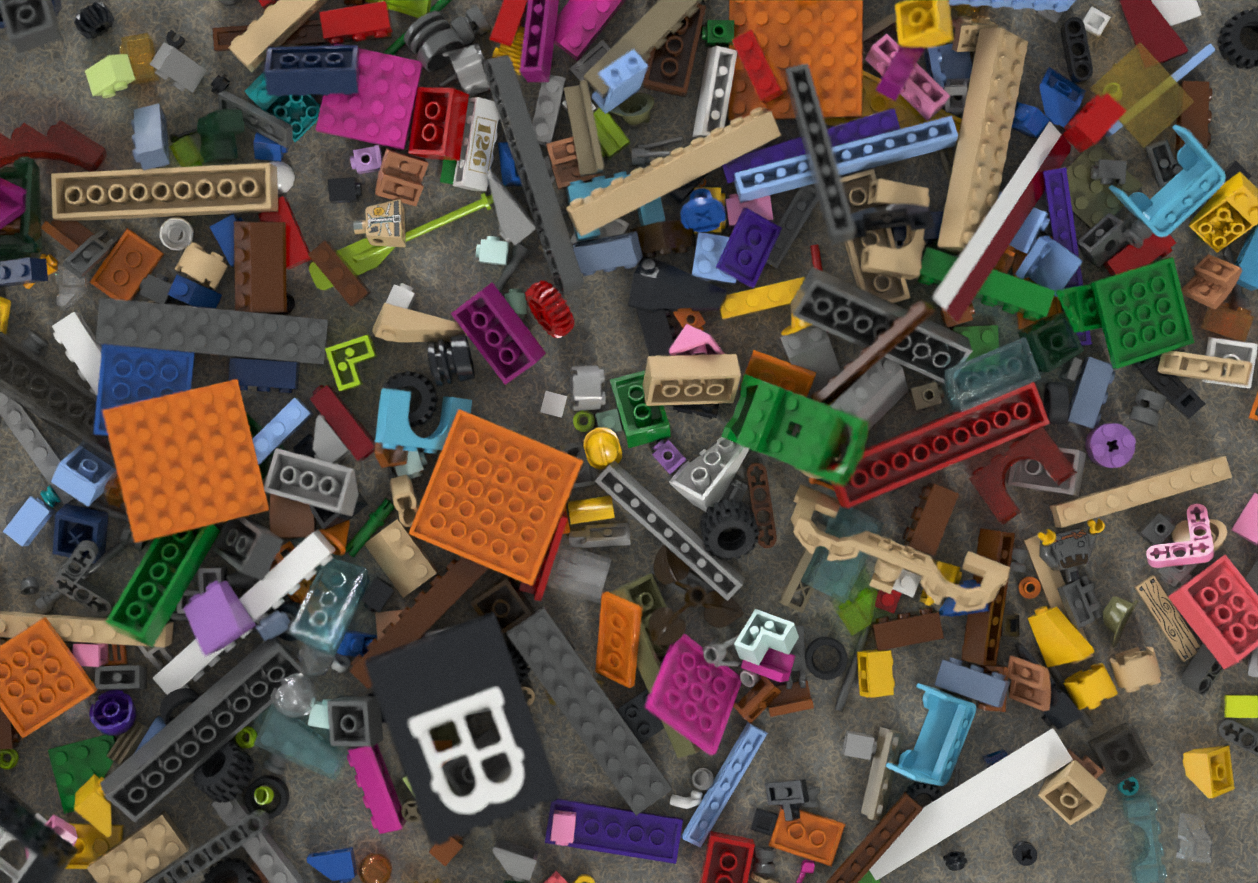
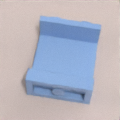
[591,49,648,114]
[998,191,1050,254]

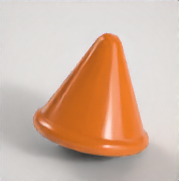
[318,520,350,556]

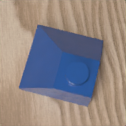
[1039,67,1086,127]

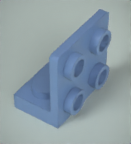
[924,44,972,89]
[1015,235,1083,297]

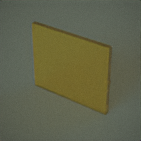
[1090,42,1194,148]

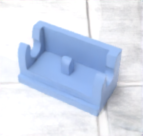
[3,496,55,546]

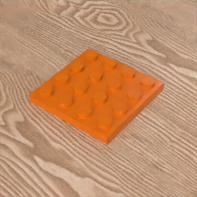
[0,616,98,738]

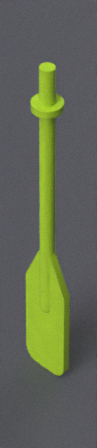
[309,192,494,290]

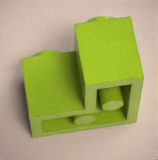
[325,335,377,392]

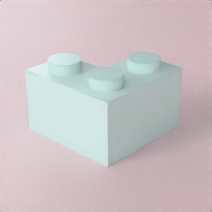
[734,609,799,665]

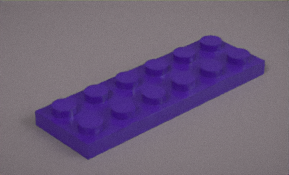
[545,798,683,864]

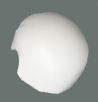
[269,161,295,194]
[160,217,194,251]

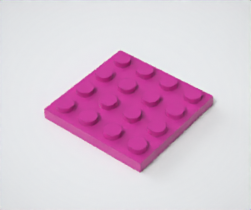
[316,43,423,150]
[645,633,742,755]

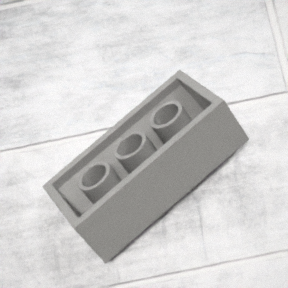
[830,357,908,445]
[264,448,358,516]

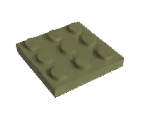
[1066,142,1142,229]

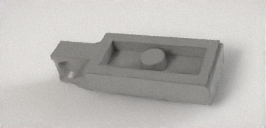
[569,523,631,548]

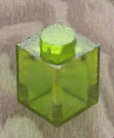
[169,135,206,167]

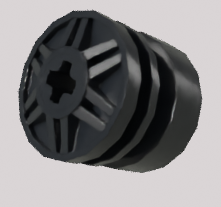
[427,334,475,387]

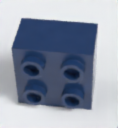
[53,504,108,563]

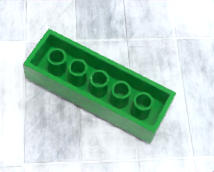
[916,247,1055,322]
[106,524,220,648]

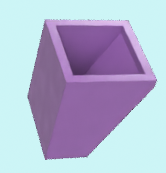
[183,581,256,656]

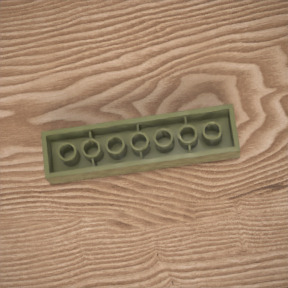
[610,573,723,758]

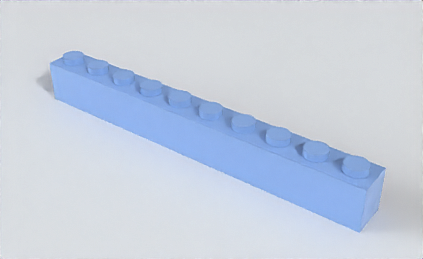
[734,116,958,203]

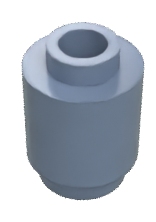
[255,610,290,642]

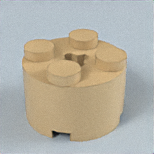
[175,242,228,290]
[1110,646,1161,692]

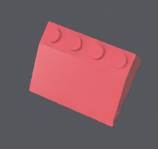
[1168,555,1258,669]

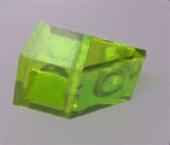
[836,587,877,636]

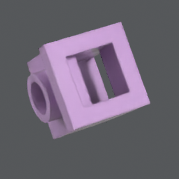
[350,145,383,174]

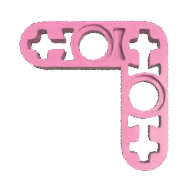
[1146,504,1214,568]

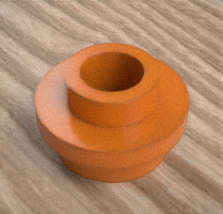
[1018,576,1041,599]

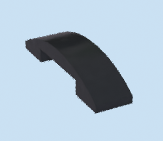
[851,204,934,238]
[1133,355,1206,419]

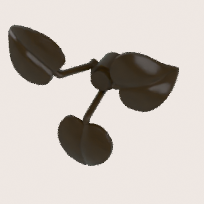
[649,544,744,646]

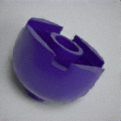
[89,690,137,736]

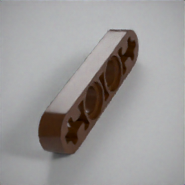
[746,463,777,548]

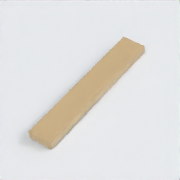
[1023,533,1094,665]

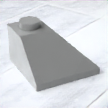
[313,415,351,464]
[493,839,539,882]

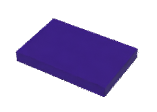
[715,208,782,288]

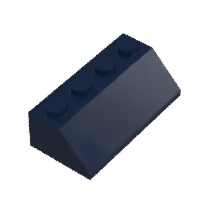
[264,45,359,96]

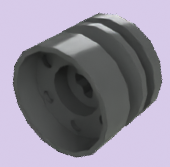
[404,11,464,72]

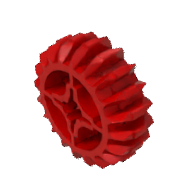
[525,280,574,339]

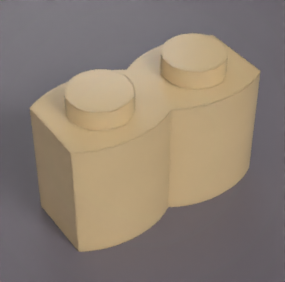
[390,475,419,528]

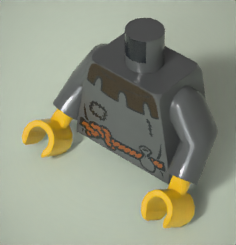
[1038,518,1105,582]

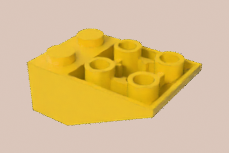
[1188,172,1258,253]

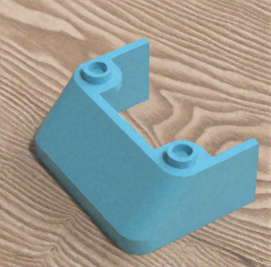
[1108,125,1225,237]
[885,683,976,786]

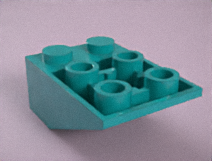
[244,72,321,143]

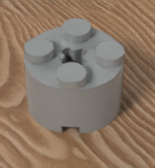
[570,365,605,411]

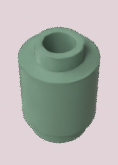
[504,289,527,320]

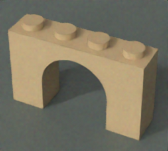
[860,179,930,280]

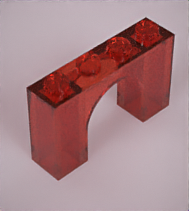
[969,426,1077,525]

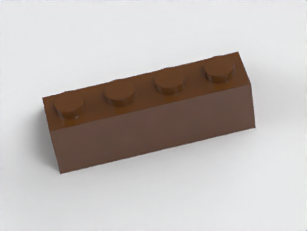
[234,221,287,312]

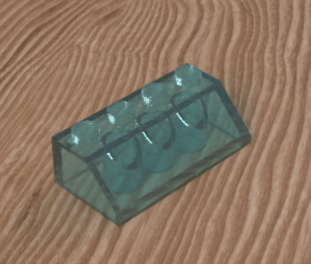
[945,337,1041,412]
[801,506,884,603]
[289,558,370,656]

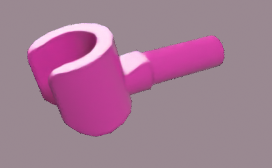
[796,860,815,883]

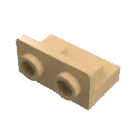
[951,16,998,52]

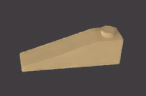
[372,303,467,342]

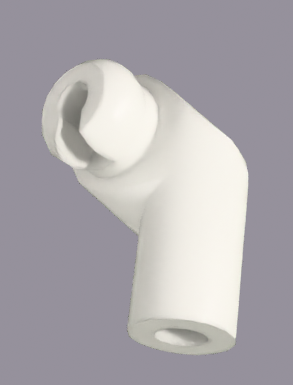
[670,790,703,809]

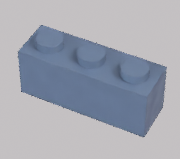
[131,103,170,170]
[572,232,643,276]
[1067,357,1116,429]
[935,657,1010,707]

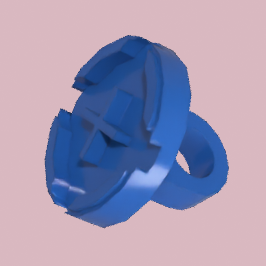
[681,188,725,232]

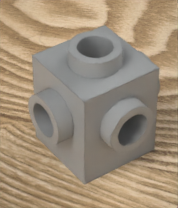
[1158,550,1198,587]

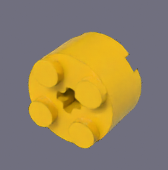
[1063,663,1118,710]

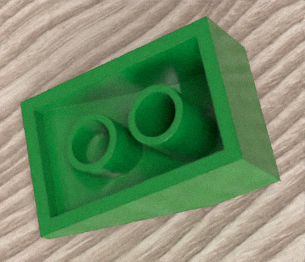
[610,370,671,448]

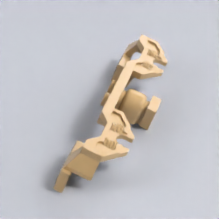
[791,484,1010,612]

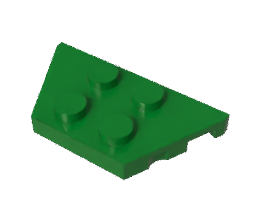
[1056,284,1102,332]

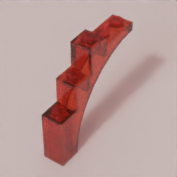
[0,120,107,172]

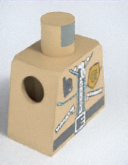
[353,199,406,247]

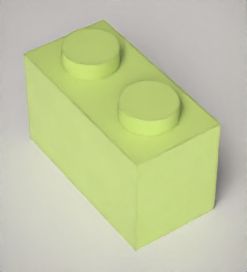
[85,54,135,98]

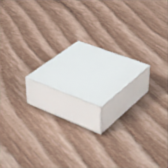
[1083,6,1111,38]
[540,391,567,418]

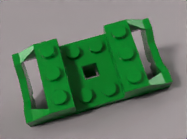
[721,374,869,486]

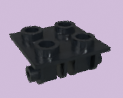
[617,689,664,744]

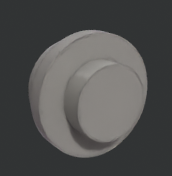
[692,768,714,790]

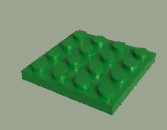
[1091,257,1194,369]

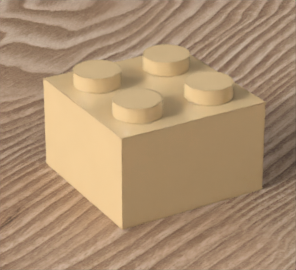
[1038,760,1107,825]

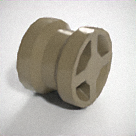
[402,797,421,822]

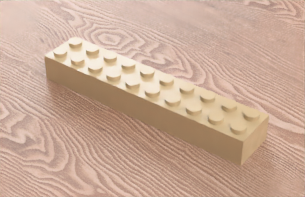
[937,27,1028,256]
[51,163,278,222]

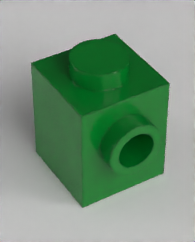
[701,20,734,47]

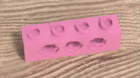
[865,34,950,121]

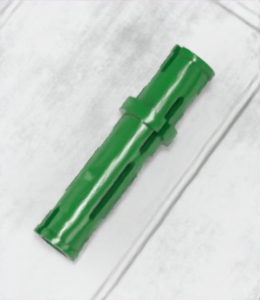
[346,498,395,558]

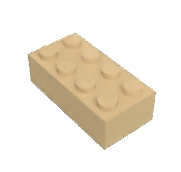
[643,354,741,406]
[87,810,190,883]

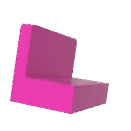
[741,648,795,682]

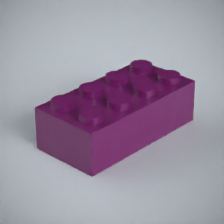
[451,282,546,385]

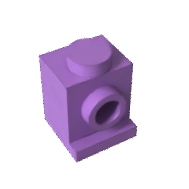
[652,440,686,474]

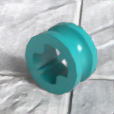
[40,485,62,508]
[1117,774,1139,796]

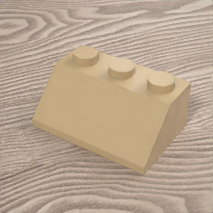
[364,519,439,598]

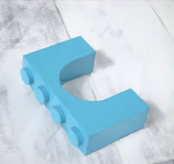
[566,172,665,242]
[375,389,472,454]

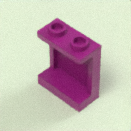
[0,178,29,229]

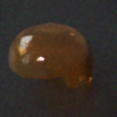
[103,476,125,508]
[358,853,392,883]

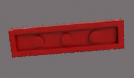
[518,511,568,602]

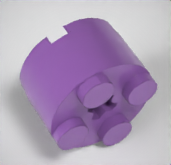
[1085,423,1136,468]

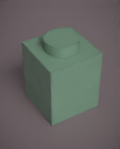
[596,409,622,432]

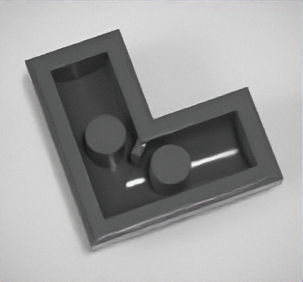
[1145,139,1183,189]

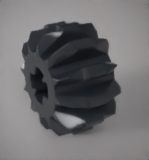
[74,2,115,39]

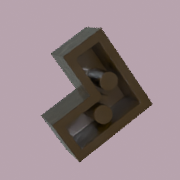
[630,220,696,258]

